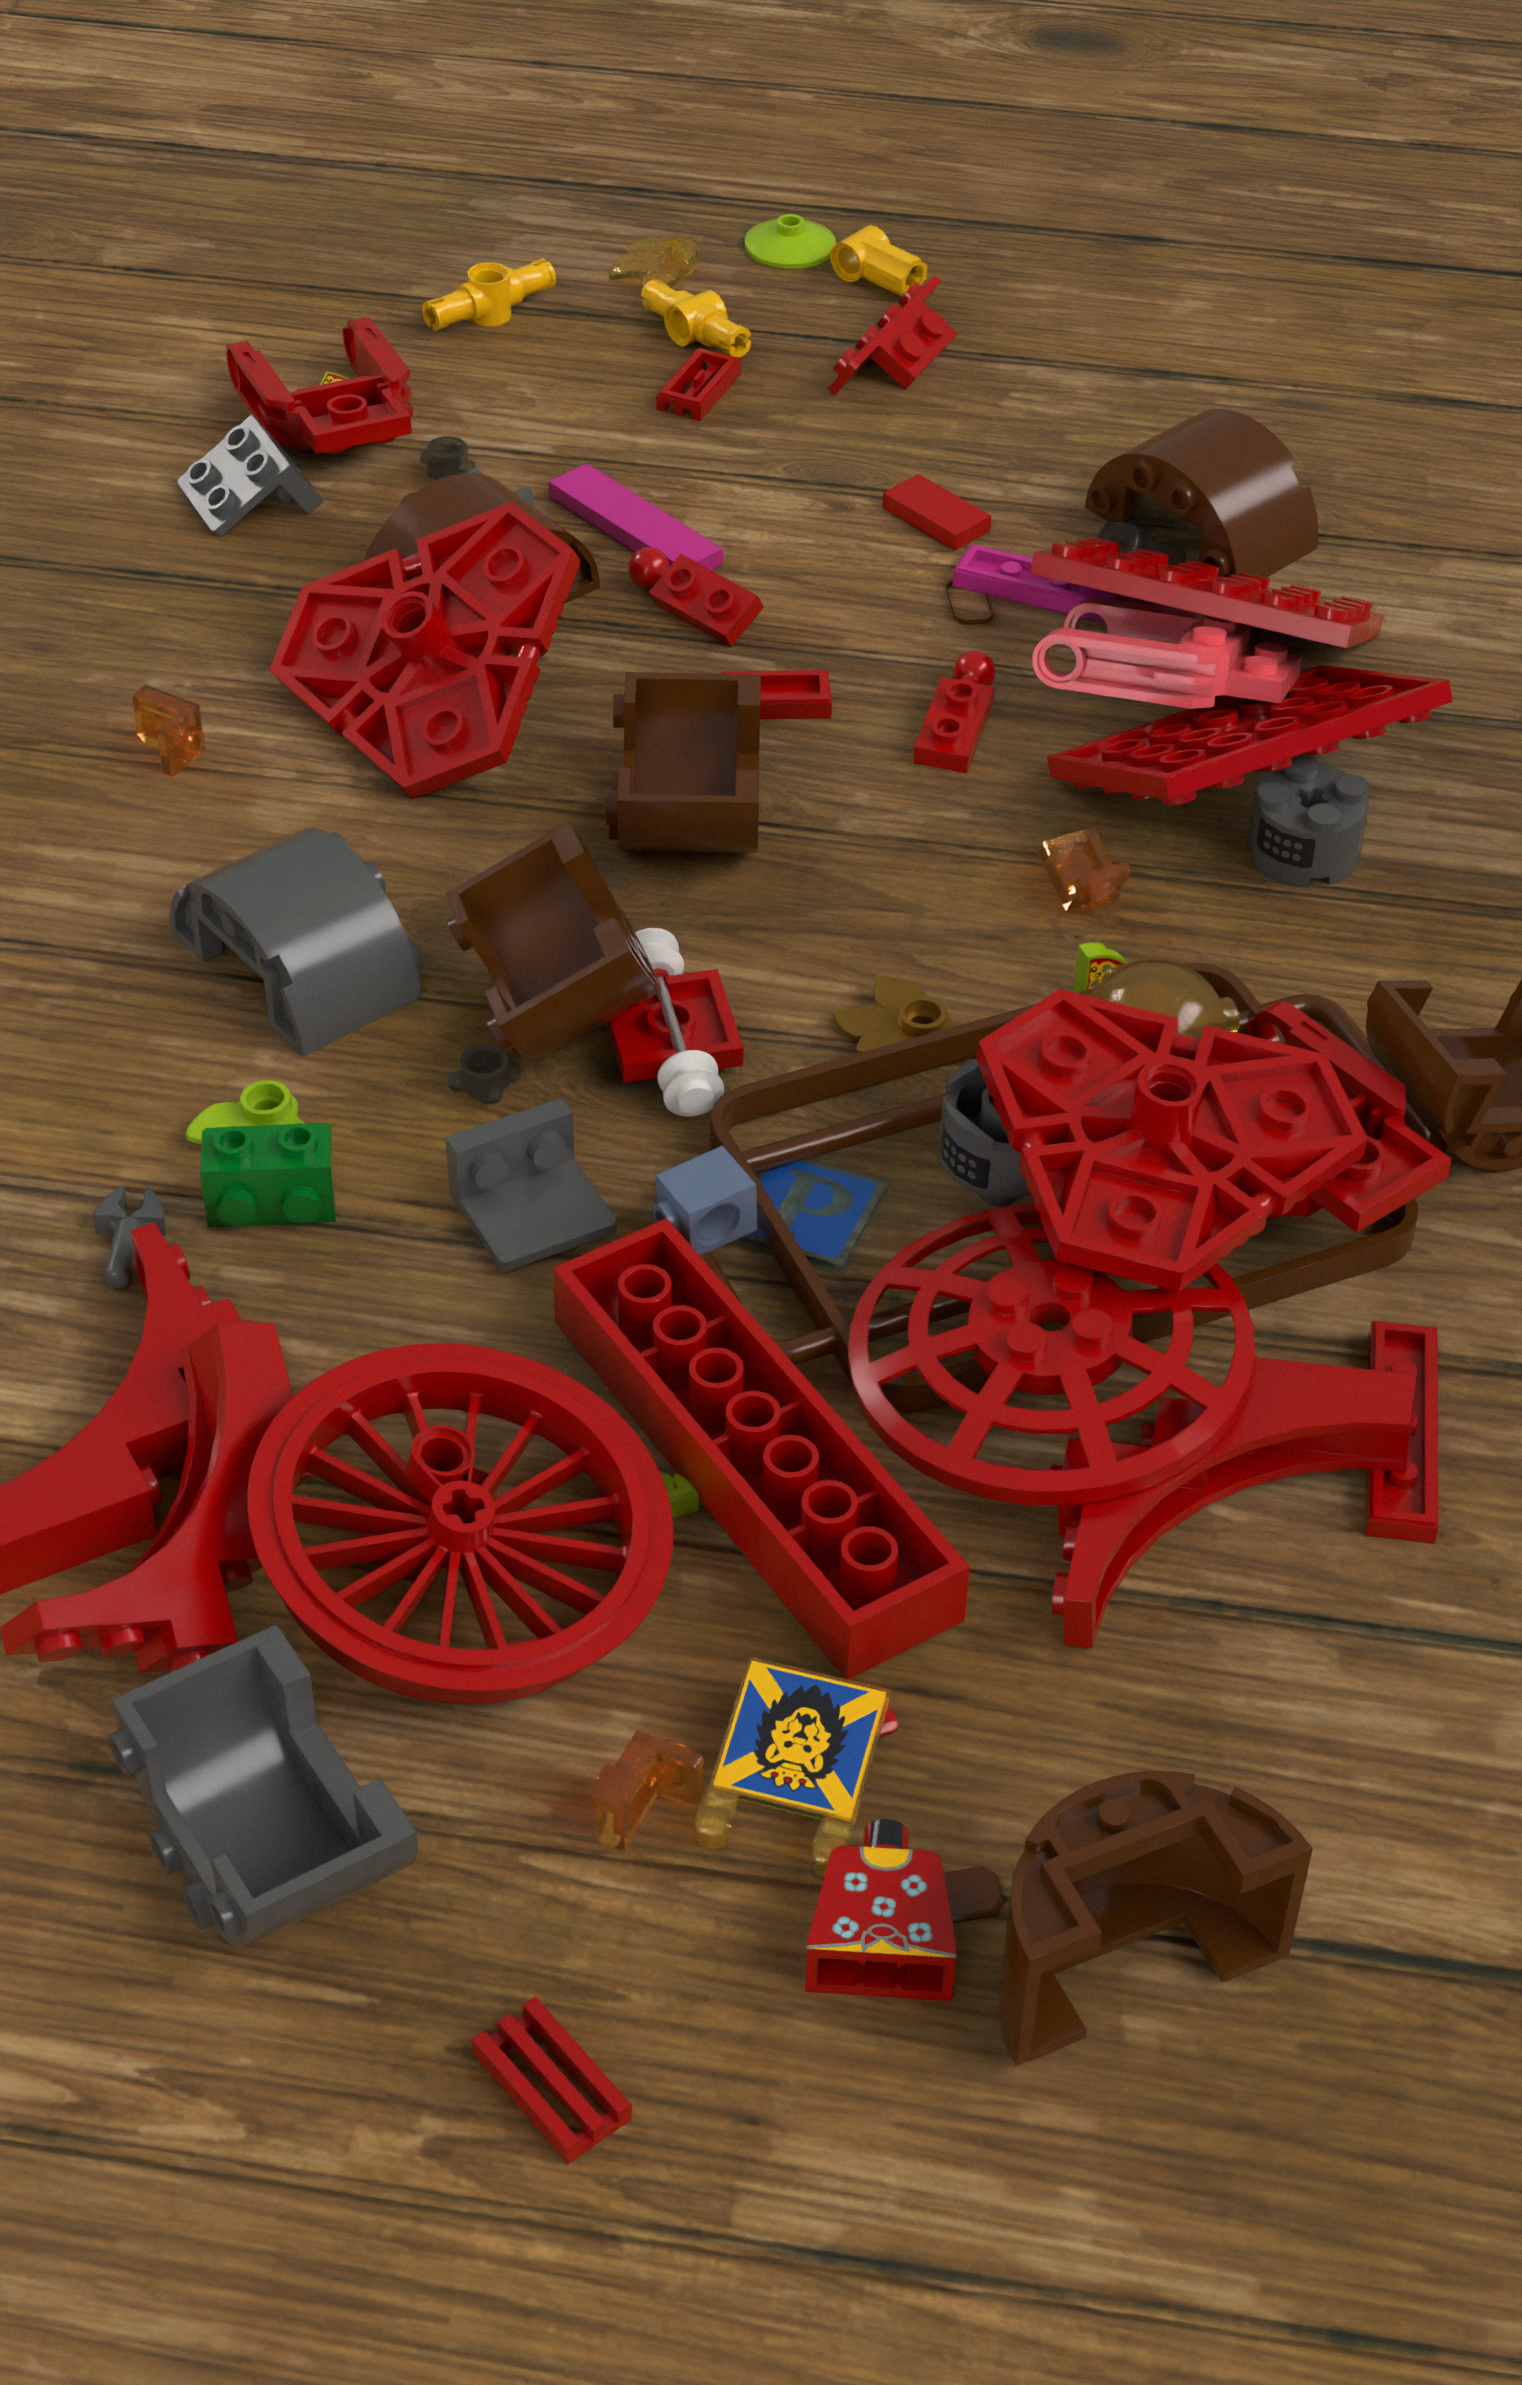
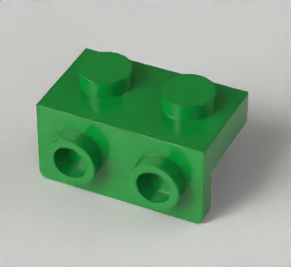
[200,1123,336,1228]

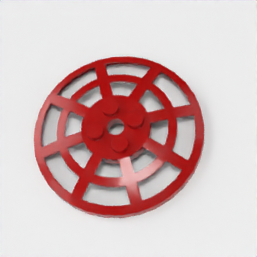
[848,1203,1255,1506]

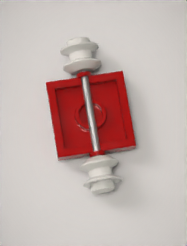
[606,928,744,1117]

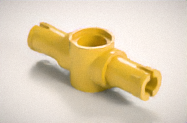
[422,258,556,331]
[641,279,751,358]

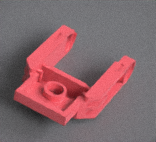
[1032,597,1302,709]

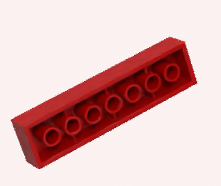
[553,1218,970,1681]

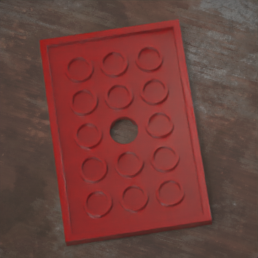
[1030,537,1384,648]
[1047,665,1453,805]

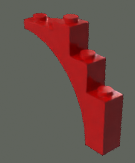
[0,1222,254,1595]
[0,1323,314,1673]
[1050,1357,1416,1648]

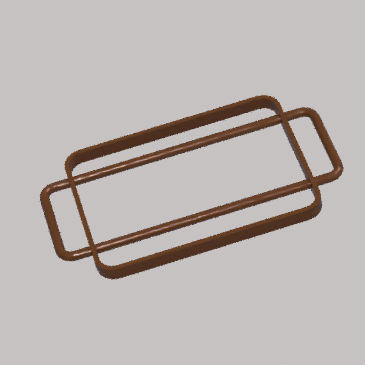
[656,962,1447,1414]

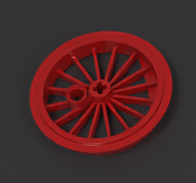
[247,1343,673,1705]

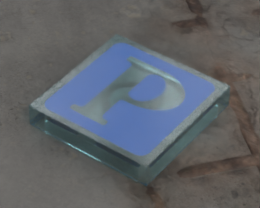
[730,1159,889,1277]

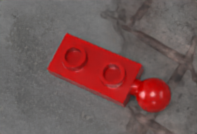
[628,547,764,647]
[914,651,996,773]

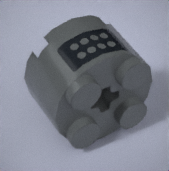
[1247,754,1369,887]
[937,1059,1030,1207]

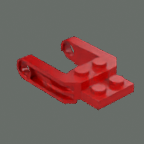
[226,317,413,454]
[1247,1001,1452,1233]

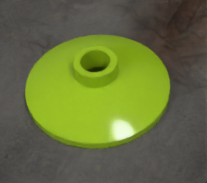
[744,214,836,269]

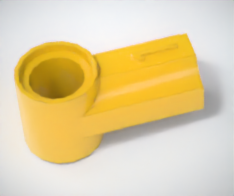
[830,225,927,297]

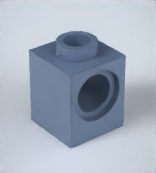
[652,1146,757,1255]

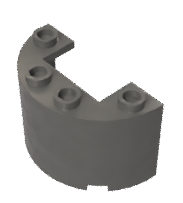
[170,828,423,1057]
[108,1624,418,1949]

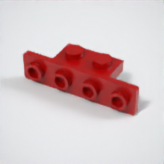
[828,275,958,396]

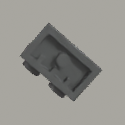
[177,414,324,537]
[445,1098,617,1272]

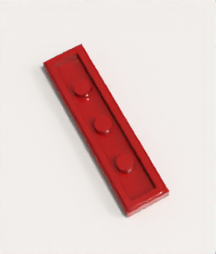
[1365,1320,1438,1544]

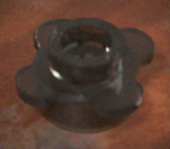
[420,436,476,480]
[448,1045,521,1104]

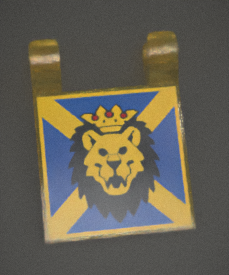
[695,1657,891,1877]

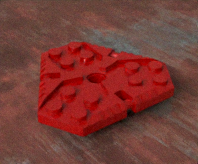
[269,501,581,799]
[976,989,1368,1292]

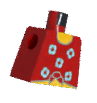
[805,1819,957,2001]

